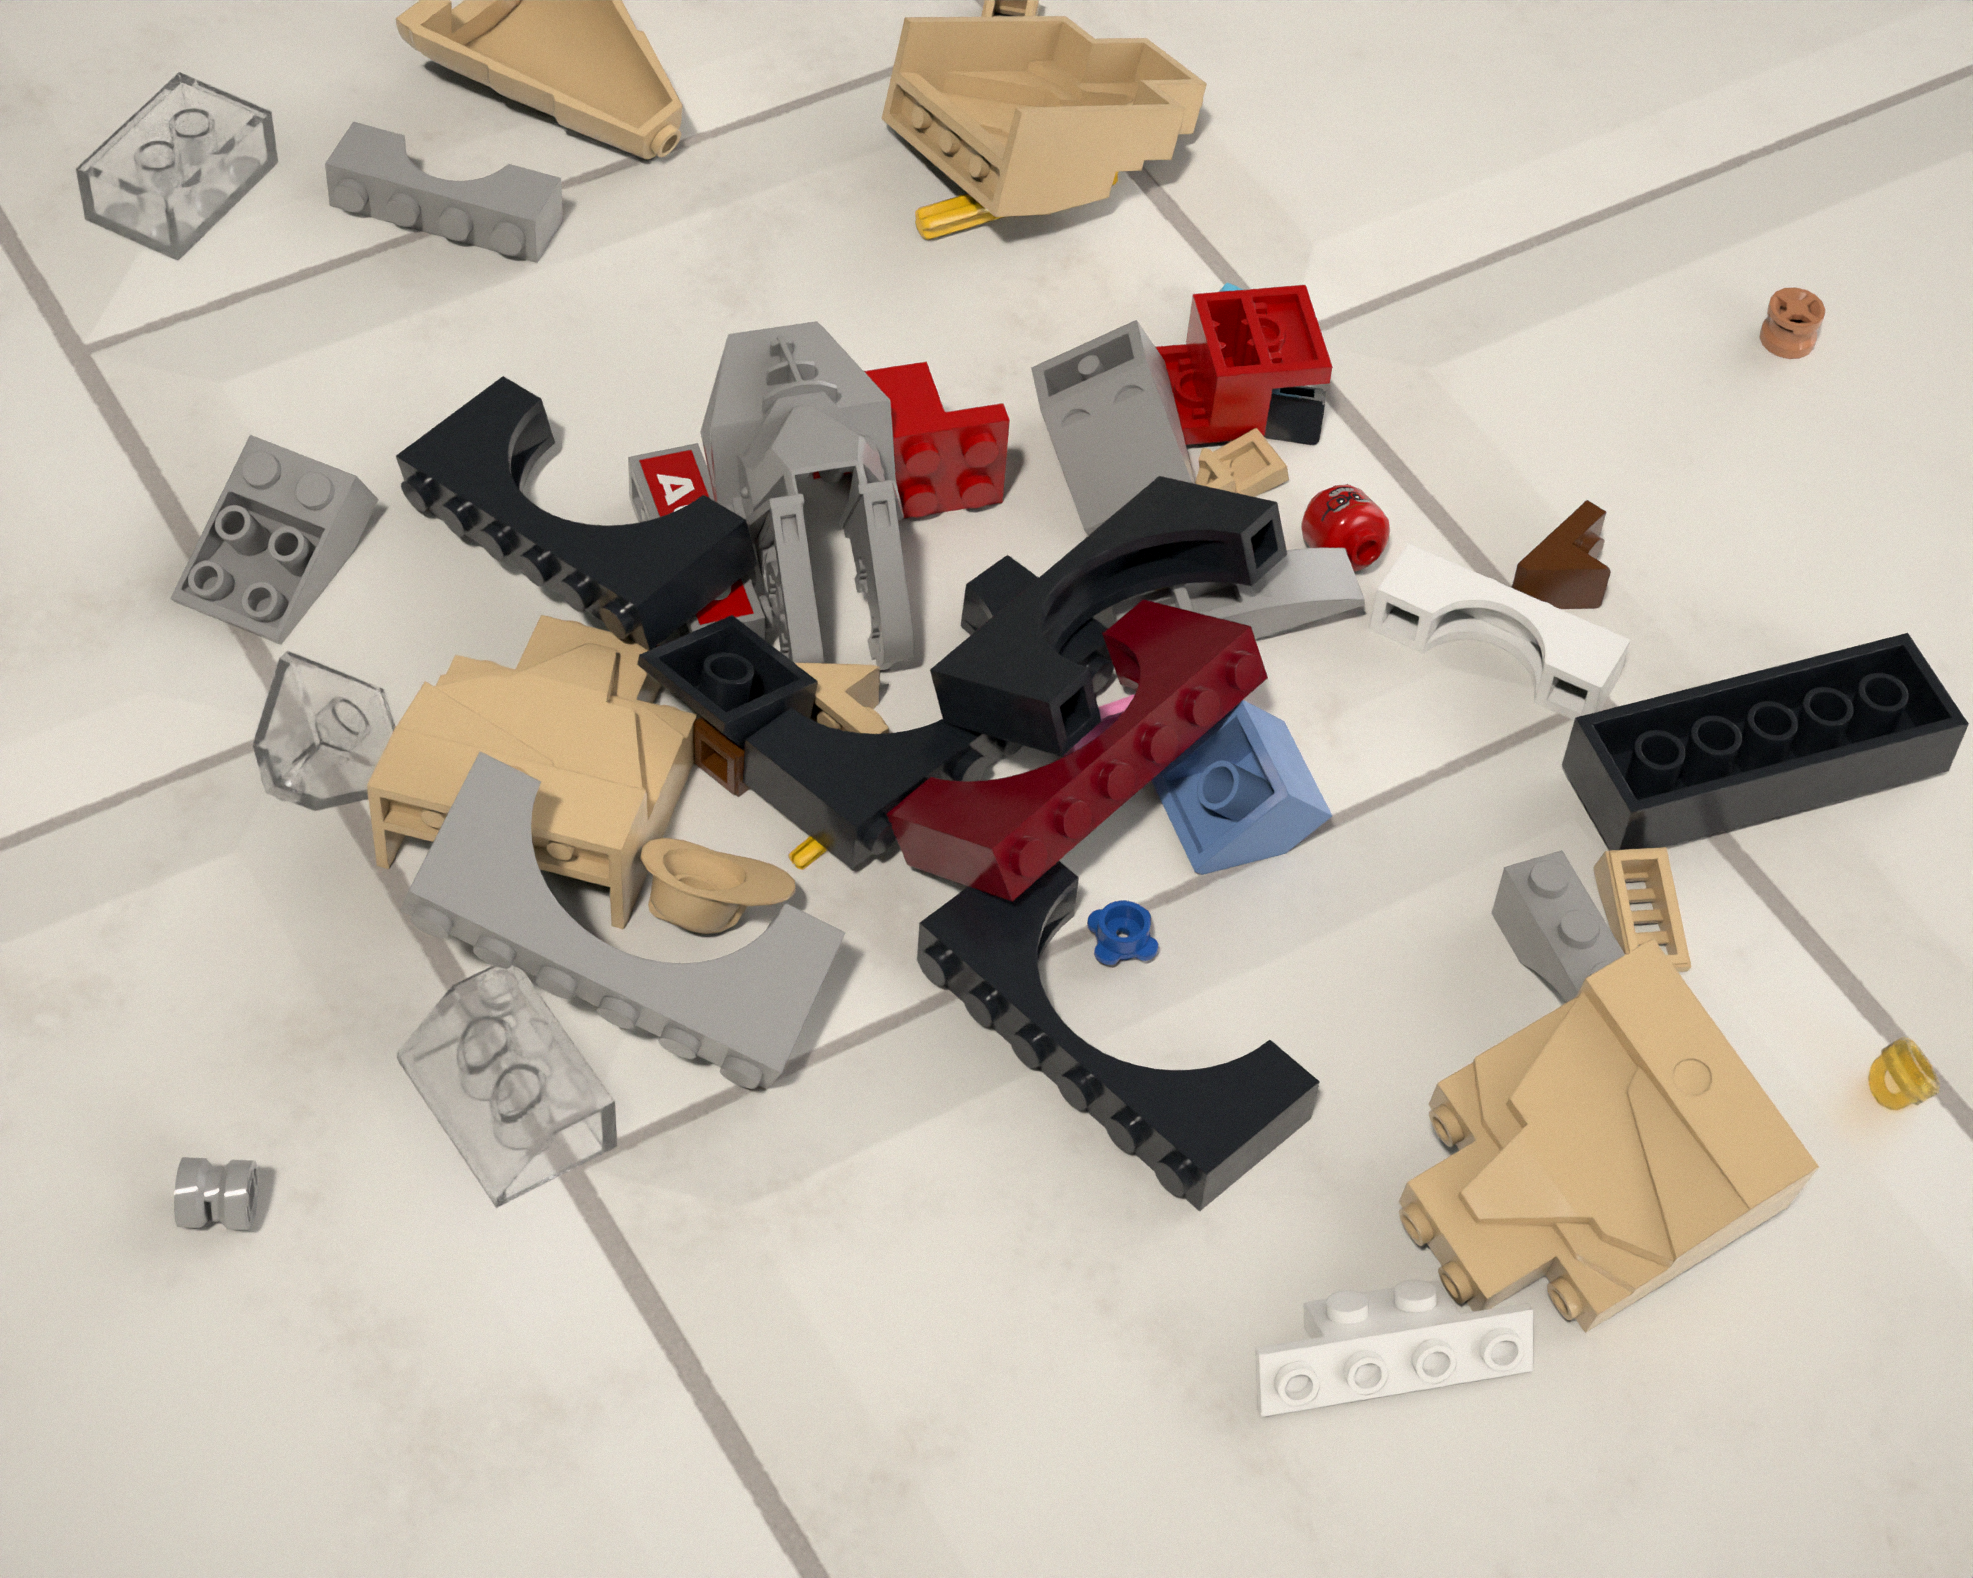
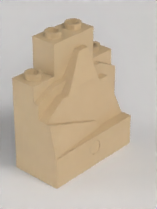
[881,16,1207,217]
[367,615,697,929]
[1399,938,1819,1333]

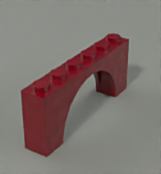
[887,599,1268,901]

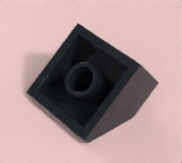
[637,615,818,750]

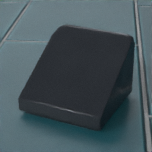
[1264,386,1326,445]

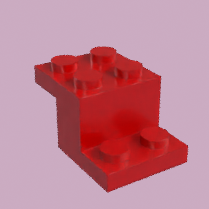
[1156,285,1333,445]
[811,361,1010,519]

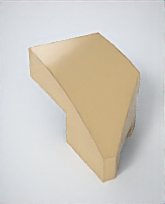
[1195,428,1289,497]

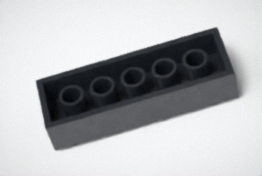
[1562,633,1969,851]

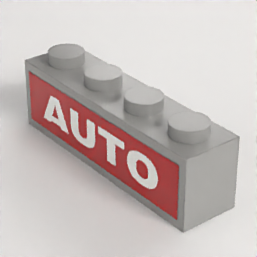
[628,443,773,640]

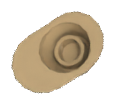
[640,838,795,934]

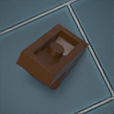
[1512,500,1611,609]

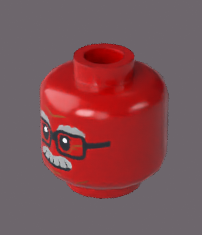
[1301,484,1390,572]

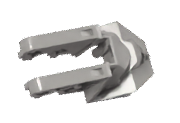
[700,321,914,670]

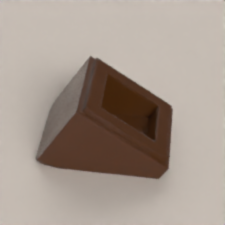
[694,717,750,797]

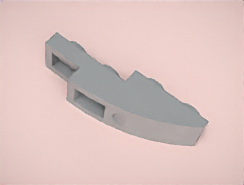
[1112,548,1365,639]

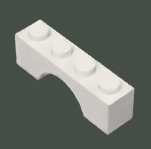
[1369,543,1630,720]

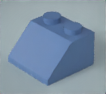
[1151,700,1333,875]

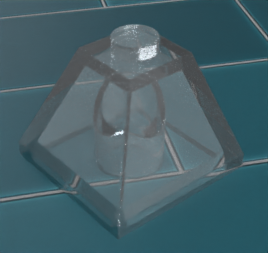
[252,651,395,811]

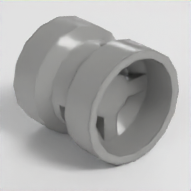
[174,1157,258,1230]

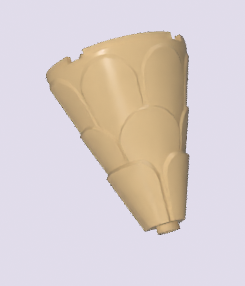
[396,0,683,159]

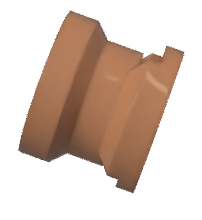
[1759,287,1826,359]

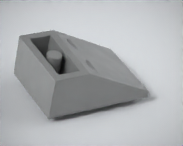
[1031,320,1195,536]
[170,435,379,645]

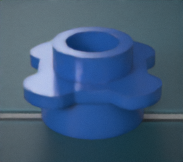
[1087,900,1158,965]

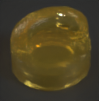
[1868,1036,1940,1110]

